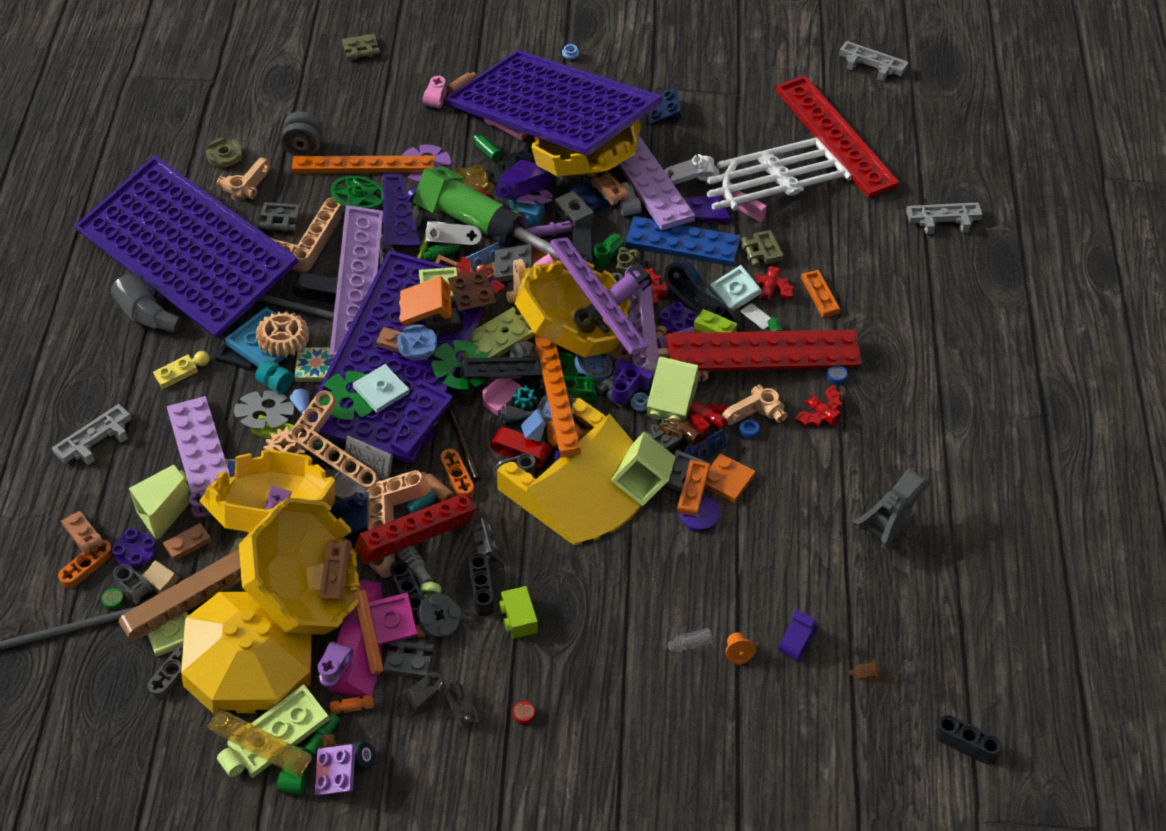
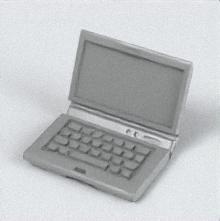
[334,436,393,499]

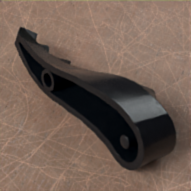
[664,261,744,332]

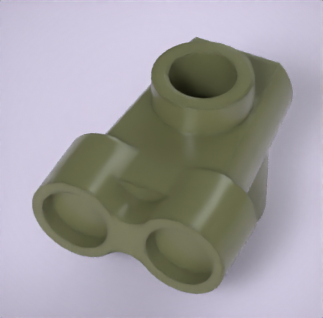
[615,247,640,275]

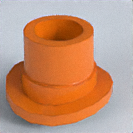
[725,632,756,665]

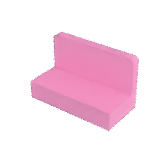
[482,379,524,416]

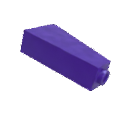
[496,159,553,200]

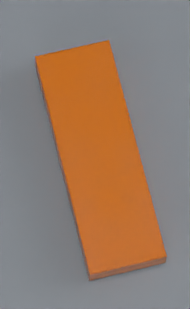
[801,270,841,318]
[677,460,710,517]

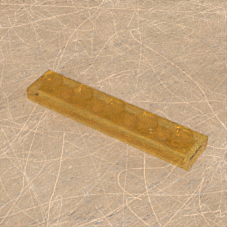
[206,708,312,777]

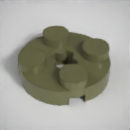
[206,138,242,170]

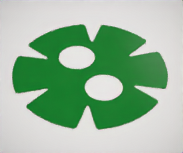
[432,340,488,389]
[321,371,373,420]

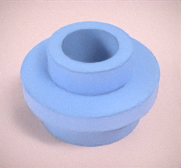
[562,44,579,60]
[630,392,649,411]

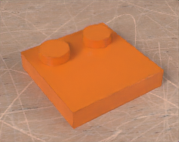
[705,453,755,503]

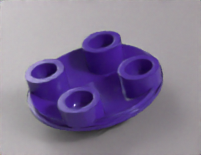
[659,302,697,333]
[679,496,720,532]
[112,528,156,568]

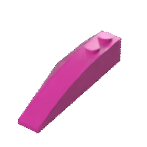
[327,580,382,698]

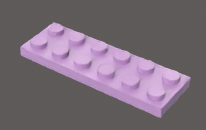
[167,396,231,494]

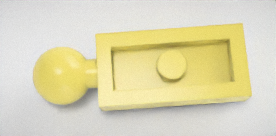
[153,351,210,389]

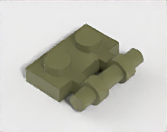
[342,34,380,60]
[741,230,783,268]

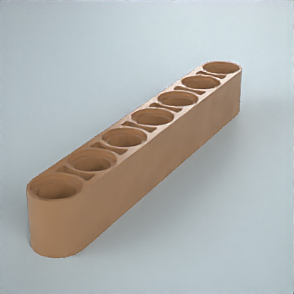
[119,549,242,641]

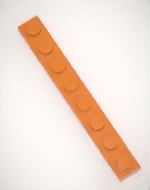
[292,155,435,174]

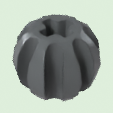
[509,341,538,357]

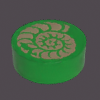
[101,588,125,610]

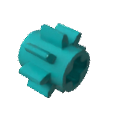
[512,385,537,410]

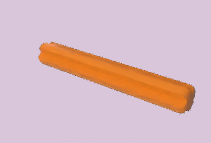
[354,590,384,675]

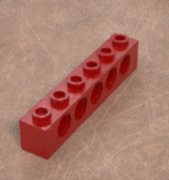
[355,493,476,565]

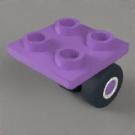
[315,741,375,796]

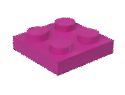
[369,593,418,646]

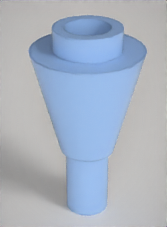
[290,389,310,414]

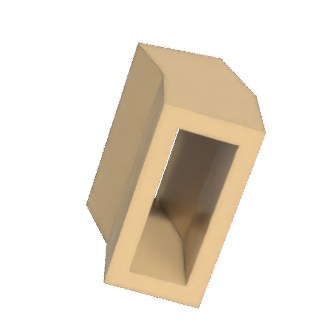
[142,560,179,594]

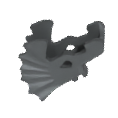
[853,467,931,550]

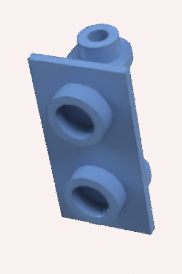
[465,242,500,271]

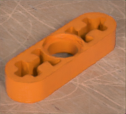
[441,449,474,499]
[58,540,113,588]

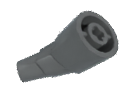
[111,274,181,334]

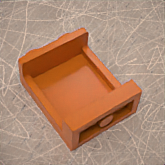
[399,276,452,327]

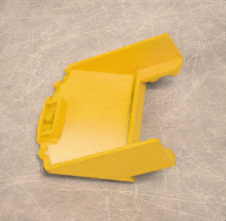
[497,398,642,546]

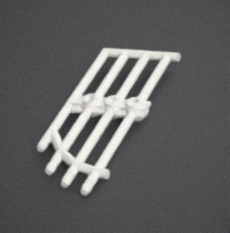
[707,137,852,211]

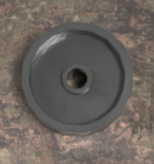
[281,112,323,156]

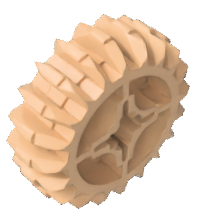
[256,311,309,358]

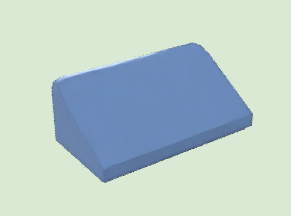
[521,409,545,442]

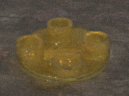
[454,165,488,190]

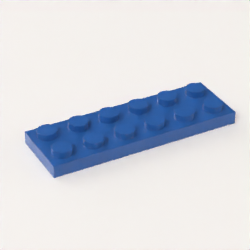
[625,216,741,266]

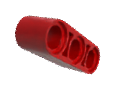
[490,427,552,468]

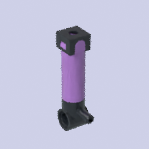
[574,262,653,334]

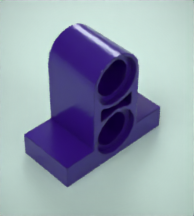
[612,358,653,404]
[778,610,819,661]

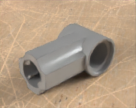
[620,182,641,216]

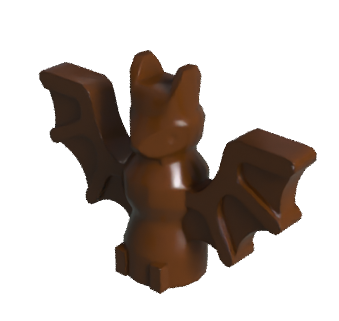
[657,418,703,446]

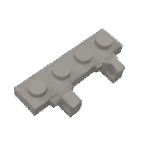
[839,41,908,81]
[906,202,982,235]
[52,404,132,465]

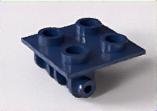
[647,87,681,125]
[330,492,369,539]

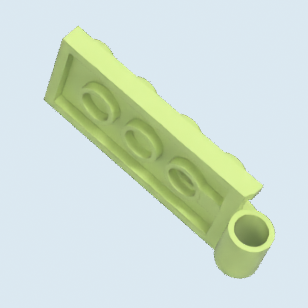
[461,307,535,361]
[217,684,330,778]

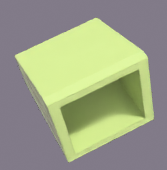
[647,356,698,423]
[611,432,676,506]
[129,465,191,540]

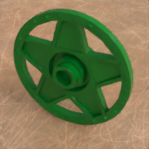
[331,176,383,209]

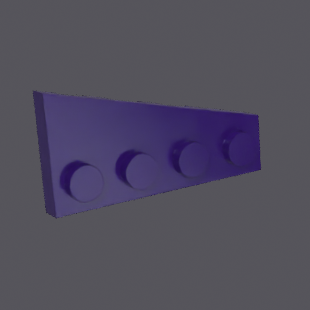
[383,174,421,247]
[684,195,730,224]
[390,379,453,457]

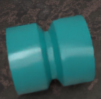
[255,359,293,394]

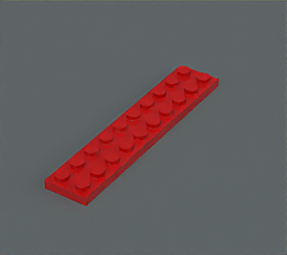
[775,75,899,199]
[666,330,862,371]

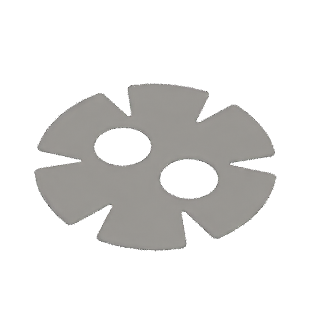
[234,391,294,429]

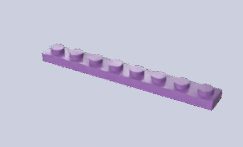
[550,238,648,355]

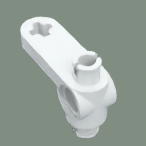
[664,154,719,185]
[426,221,482,245]

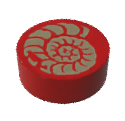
[513,701,535,725]

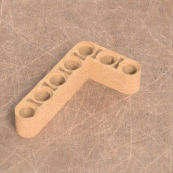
[271,197,342,272]
[291,391,379,490]
[367,471,431,578]

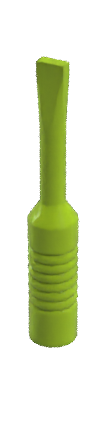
[418,234,430,259]

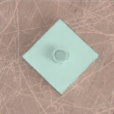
[710,265,762,311]
[353,364,409,413]

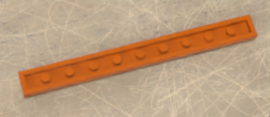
[534,334,581,458]

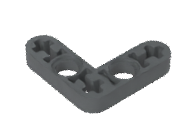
[148,643,184,699]

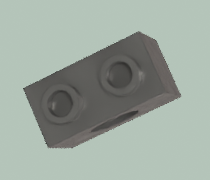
[555,191,594,231]

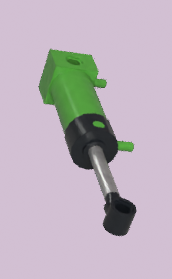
[413,167,590,270]

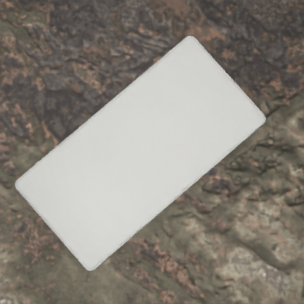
[740,303,770,330]

